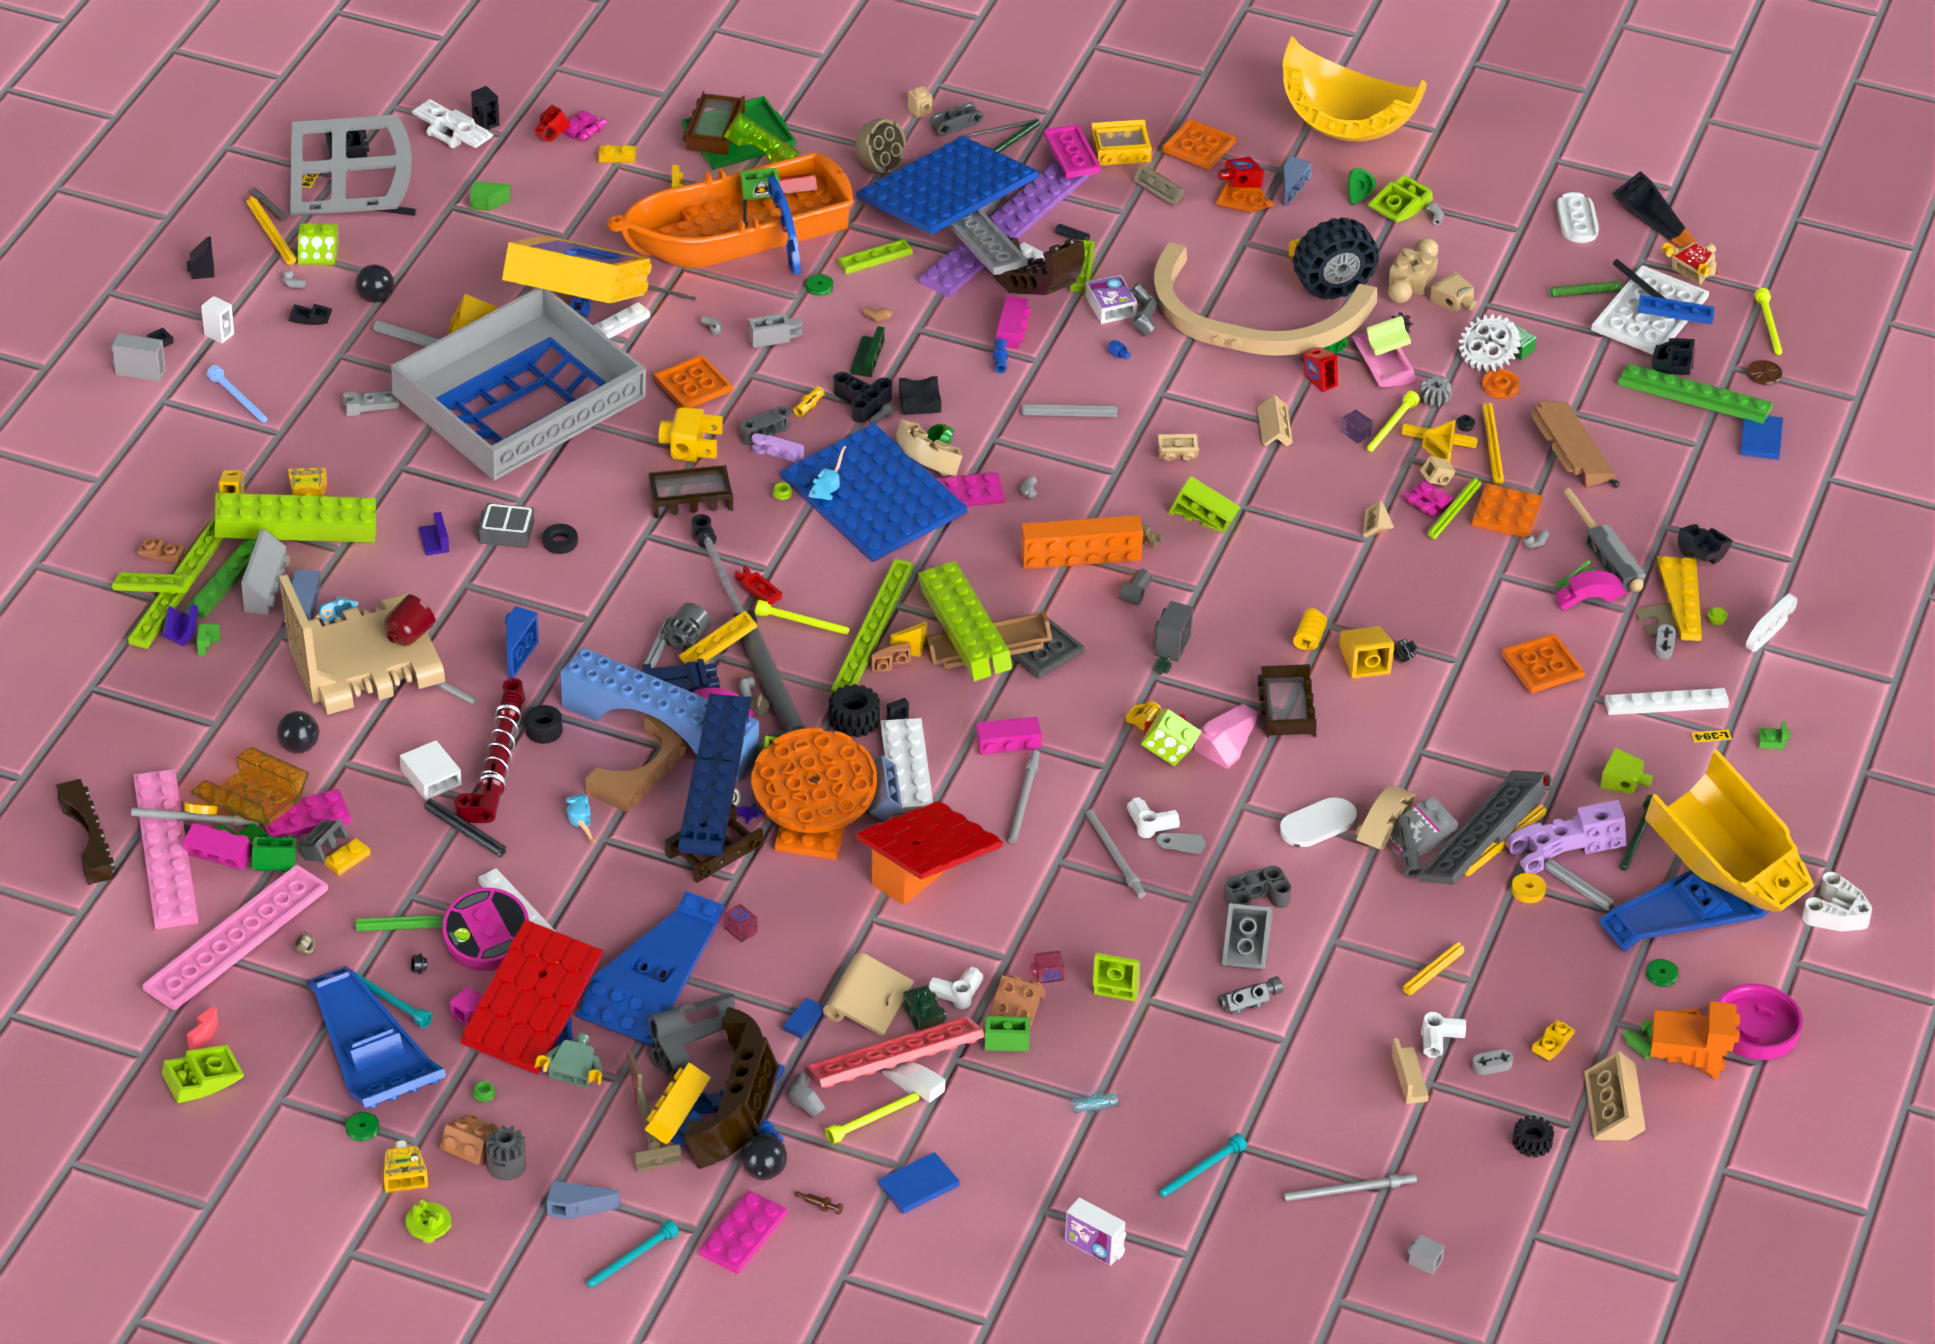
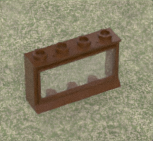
[683,91,746,155]

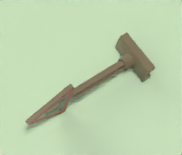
[627,1051,681,1172]

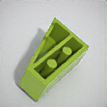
[1168,476,1241,533]

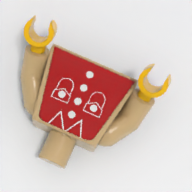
[1661,242,1717,285]

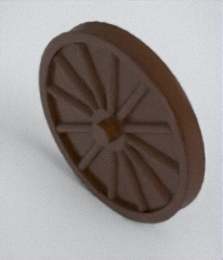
[1748,360,1782,385]

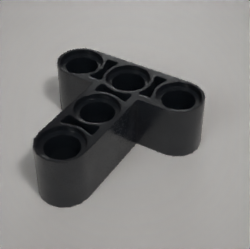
[833,372,893,423]

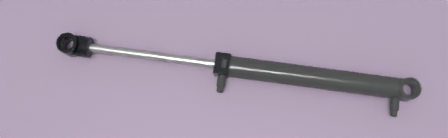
[692,514,806,737]

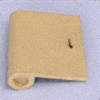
[823,953,914,1037]

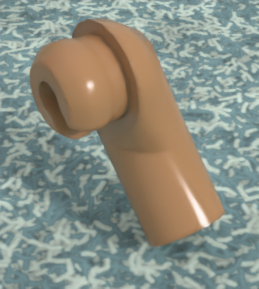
[863,307,893,322]

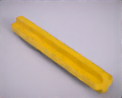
[1402,424,1478,449]
[1403,942,1464,996]

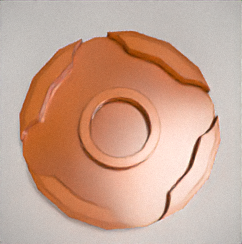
[1482,369,1520,399]

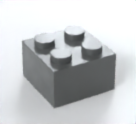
[1153,601,1193,662]

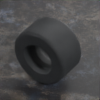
[525,705,563,744]

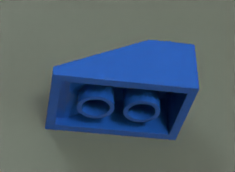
[505,606,539,679]

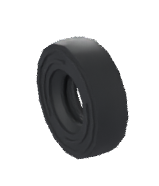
[542,524,578,554]

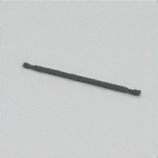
[959,118,1040,138]
[648,285,696,300]

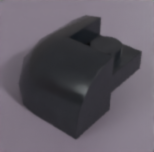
[1652,338,1695,375]
[1678,524,1733,564]

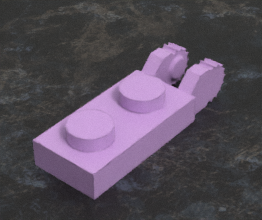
[751,433,804,463]

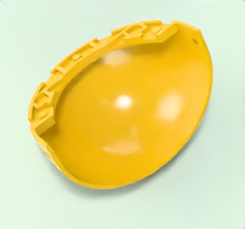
[1283,36,1427,142]

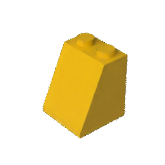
[447,294,499,336]
[1339,626,1394,678]

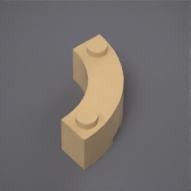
[894,419,963,477]
[1356,785,1416,850]

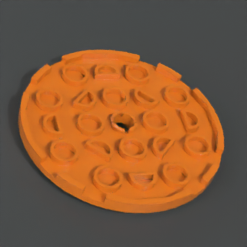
[751,728,877,833]

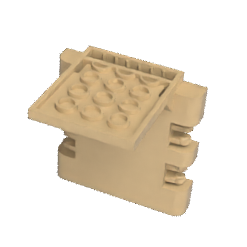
[279,575,445,715]

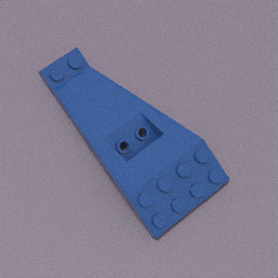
[1599,870,1770,952]
[575,891,725,1047]
[306,966,447,1108]

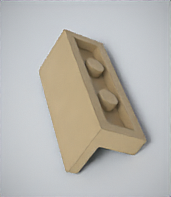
[1257,395,1293,446]
[1392,1038,1429,1104]

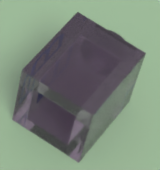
[1341,409,1373,443]

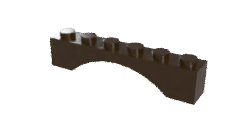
[56,779,116,885]

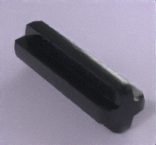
[1055,224,1090,241]

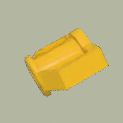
[1126,701,1162,730]

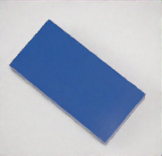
[783,998,825,1039]

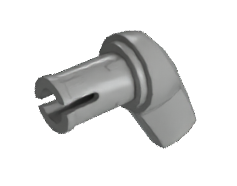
[788,1073,825,1118]

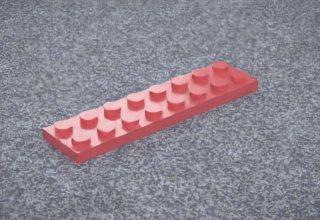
[805,1016,984,1088]

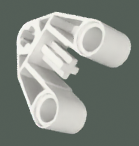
[1802,872,1872,931]

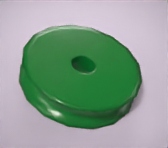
[806,274,834,296]
[1646,959,1679,987]
[345,1112,379,1142]

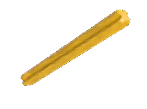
[246,196,296,266]
[1482,403,1504,484]
[1464,804,1547,877]

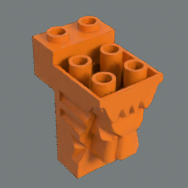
[1650,1001,1740,1080]

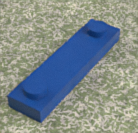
[1638,294,1714,325]

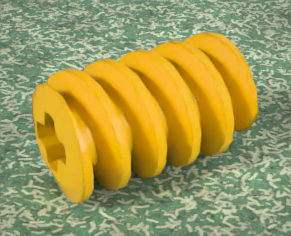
[1293,608,1328,650]

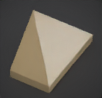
[1363,501,1394,538]

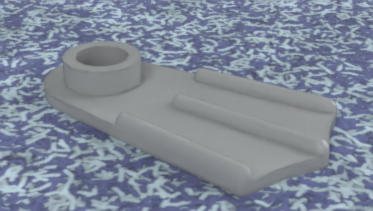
[1156,833,1207,855]

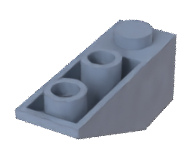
[1283,156,1312,206]
[547,1181,620,1219]

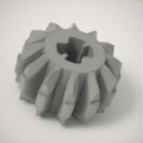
[1419,376,1452,407]

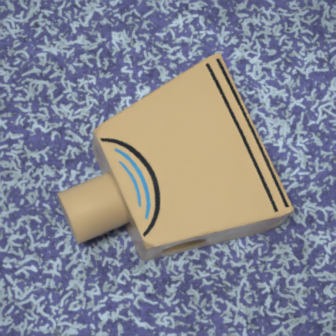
[1430,272,1477,312]

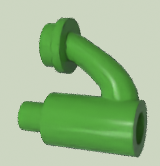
[1623,1019,1653,1059]

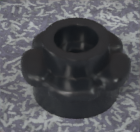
[1456,415,1475,432]
[411,953,427,975]

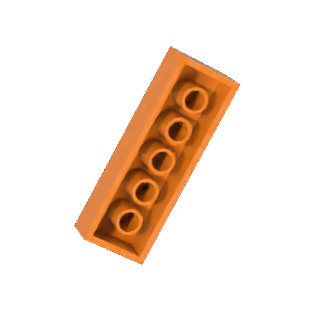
[1020,515,1143,569]

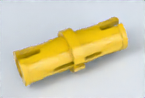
[793,386,824,417]

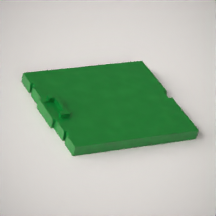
[681,96,796,170]

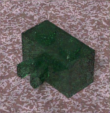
[903,985,946,1031]

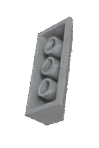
[241,529,290,615]

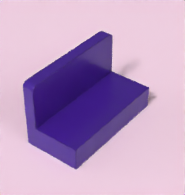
[419,512,449,556]
[163,603,198,646]

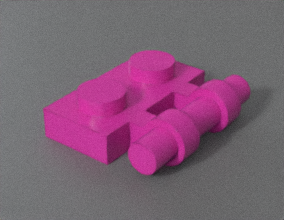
[561,110,607,142]
[1403,480,1454,517]

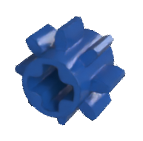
[569,297,593,317]

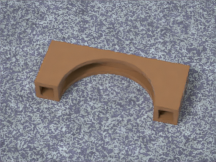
[585,714,690,813]

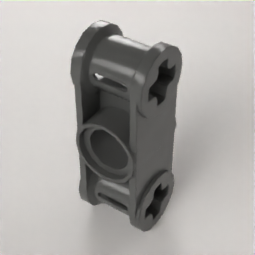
[929,102,984,136]
[740,406,790,445]

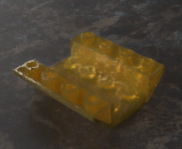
[190,747,309,825]

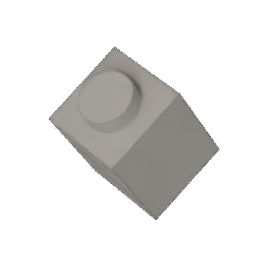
[1407,1235,1445,1275]

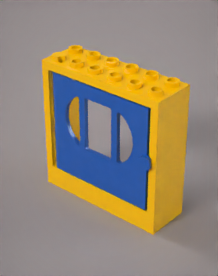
[502,235,652,303]

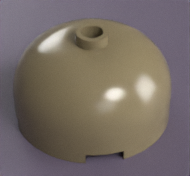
[855,119,906,174]

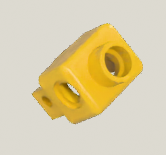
[659,407,723,463]

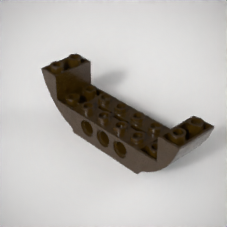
[987,235,1085,295]
[684,1007,779,1169]

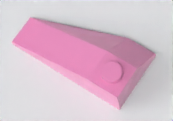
[1194,704,1259,769]

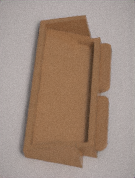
[1532,401,1615,488]
[927,611,1052,669]

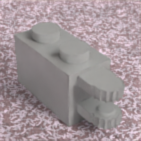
[748,313,802,348]

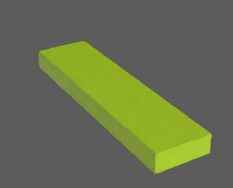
[838,239,913,274]
[1070,240,1095,293]
[112,572,193,593]

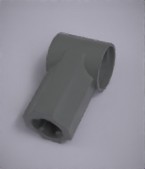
[1119,568,1152,605]

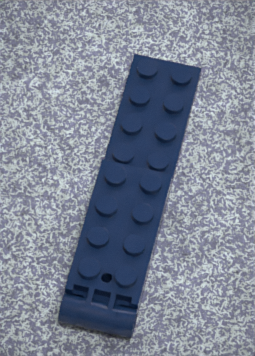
[679,693,751,857]

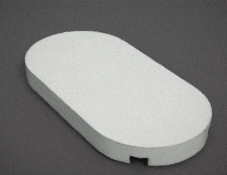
[1556,192,1599,243]
[1746,593,1798,652]
[1280,797,1357,847]

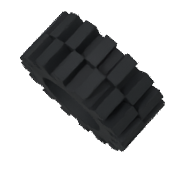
[1512,1115,1554,1158]

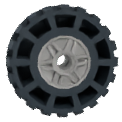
[1293,217,1379,299]

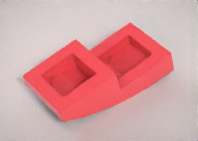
[187,1006,218,1050]

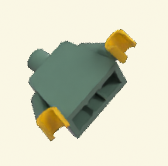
[534,1033,603,1089]

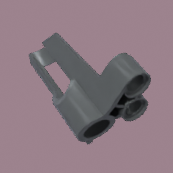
[647,993,735,1075]

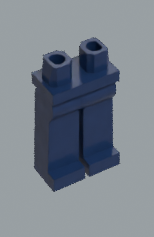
[642,659,720,692]

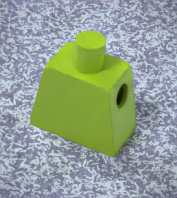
[1600,748,1653,794]

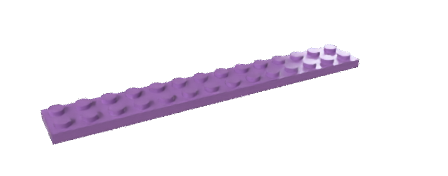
[919,160,1091,298]

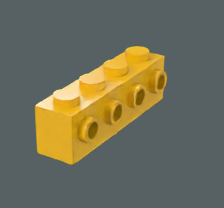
[645,1062,711,1145]

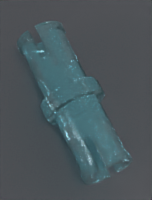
[1072,1092,1119,1113]

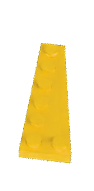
[1656,556,1702,641]

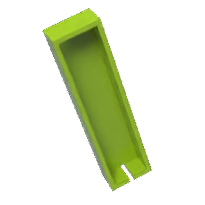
[215,493,376,543]
[918,561,1012,682]

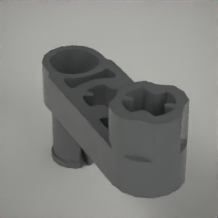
[1130,282,1159,336]

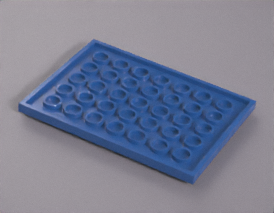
[856,136,1038,235]
[780,423,967,562]

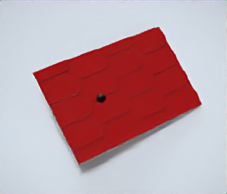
[856,801,1003,905]
[460,919,603,1075]

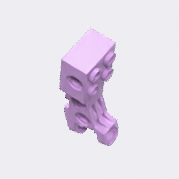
[1505,800,1626,874]

